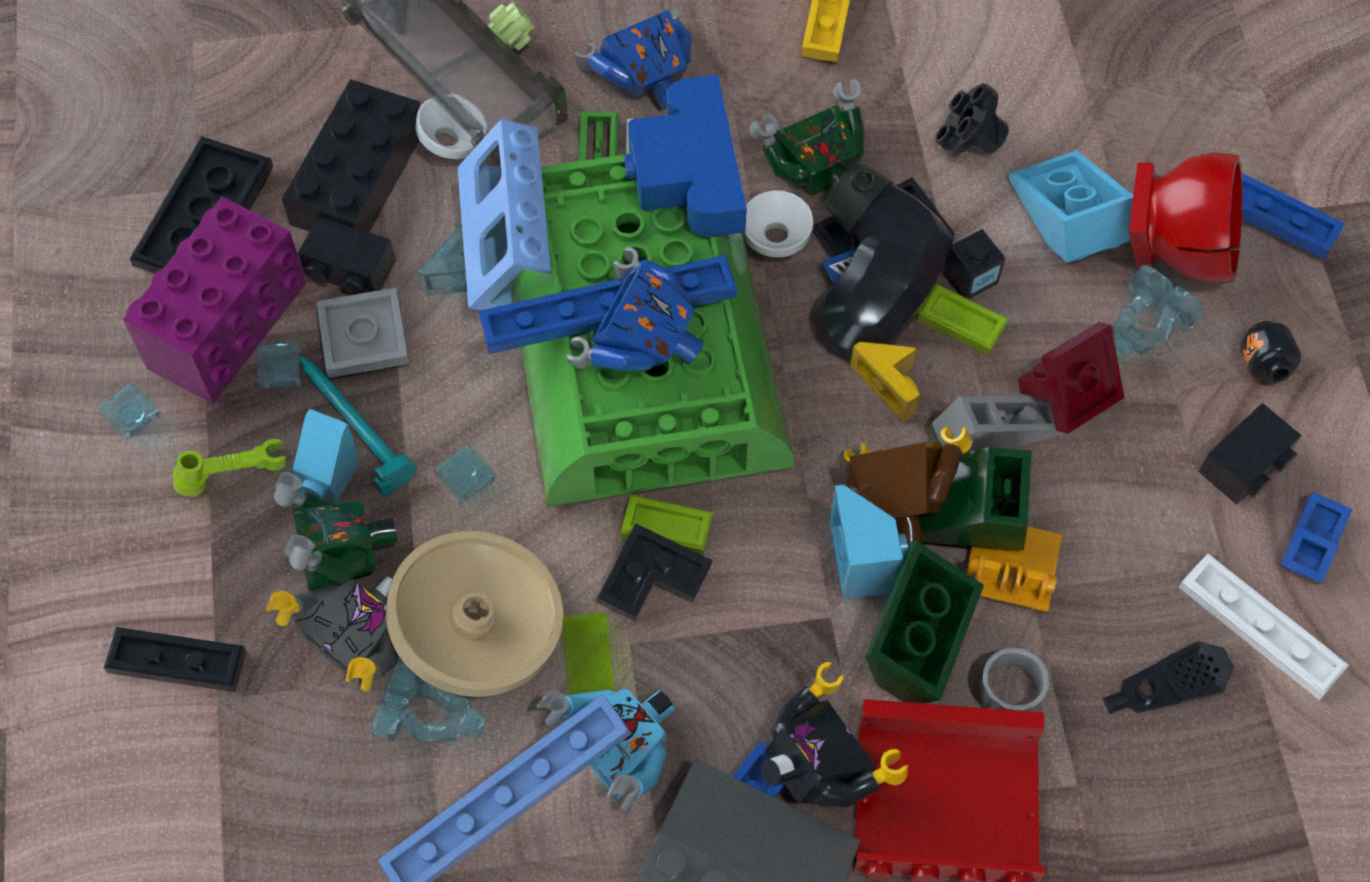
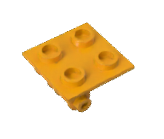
[967,527,1062,612]

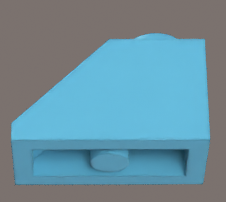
[293,408,360,503]

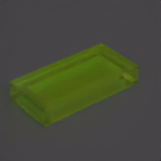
[563,612,615,695]

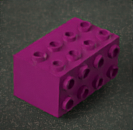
[123,197,307,404]

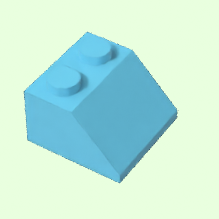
[829,485,908,600]

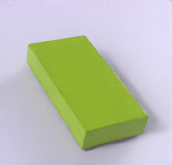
[917,284,1009,356]
[621,495,713,556]

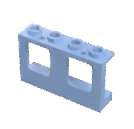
[458,119,551,310]

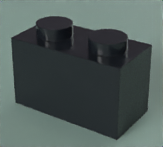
[298,216,396,295]
[1198,403,1302,505]

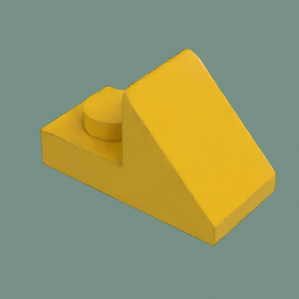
[850,342,920,422]

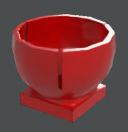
[1129,152,1243,284]

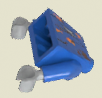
[574,10,692,109]
[566,247,703,371]

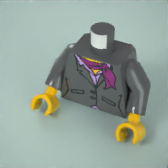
[266,576,398,692]

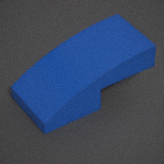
[1280,492,1353,584]

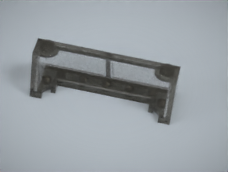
[339,0,568,164]

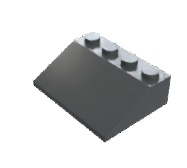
[636,759,861,882]

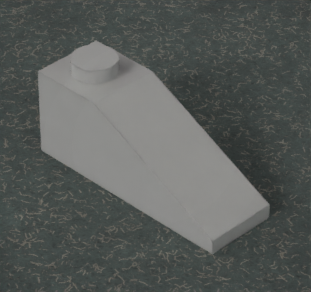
[932,396,1065,451]

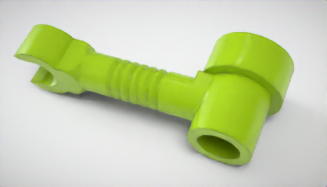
[172,439,286,497]

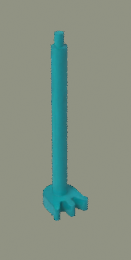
[299,356,417,497]

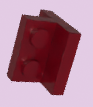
[1018,322,1125,434]

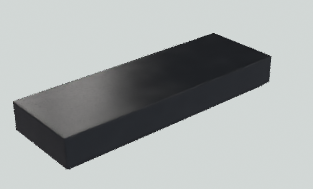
[104,627,247,692]

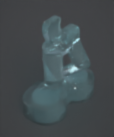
[1112,265,1205,363]
[371,658,484,742]

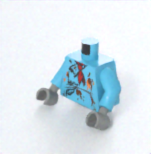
[536,688,676,811]

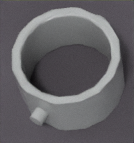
[978,647,1049,712]

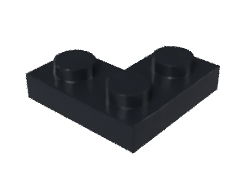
[597,523,713,621]

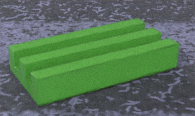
[578,111,619,161]

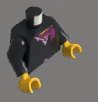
[761,662,908,808]

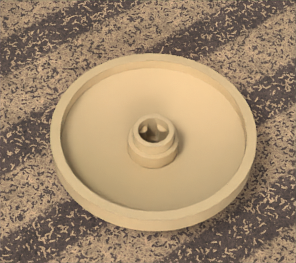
[386,531,563,697]

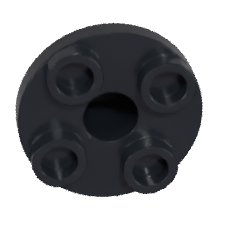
[935,83,1009,155]

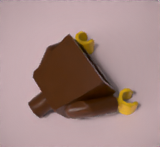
[843,426,973,543]

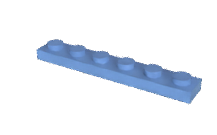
[377,694,632,882]

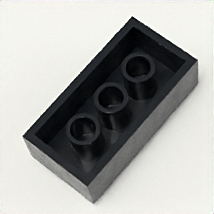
[281,79,421,232]

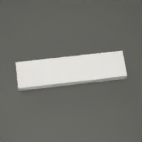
[1179,553,1349,700]

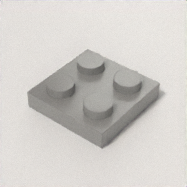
[316,288,410,378]

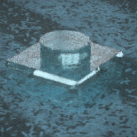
[257,342,301,389]
[98,382,160,441]
[435,445,495,504]

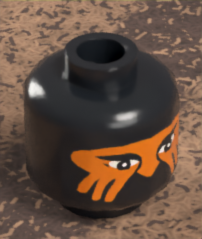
[1240,321,1301,382]

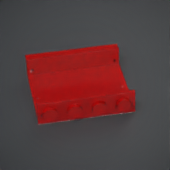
[854,699,1046,882]

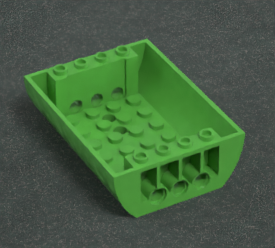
[504,155,795,507]

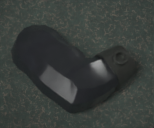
[812,161,953,362]

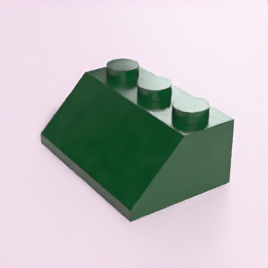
[865,540,984,704]

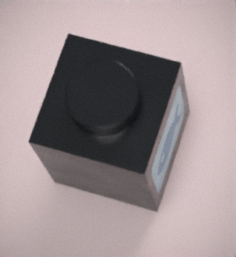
[944,229,1005,299]

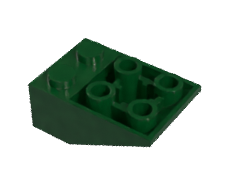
[919,447,1032,550]

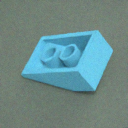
[1008,150,1133,263]

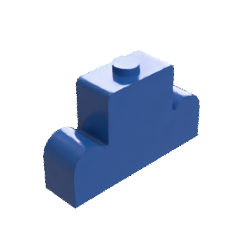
[624,75,747,237]

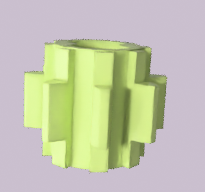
[486,2,535,53]

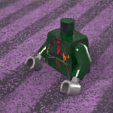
[749,78,865,195]
[274,472,398,591]

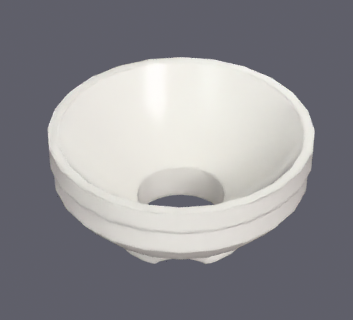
[415,96,486,159]
[743,190,813,257]

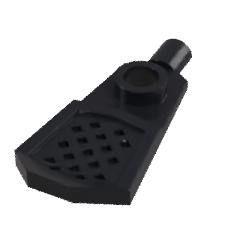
[1102,641,1234,714]

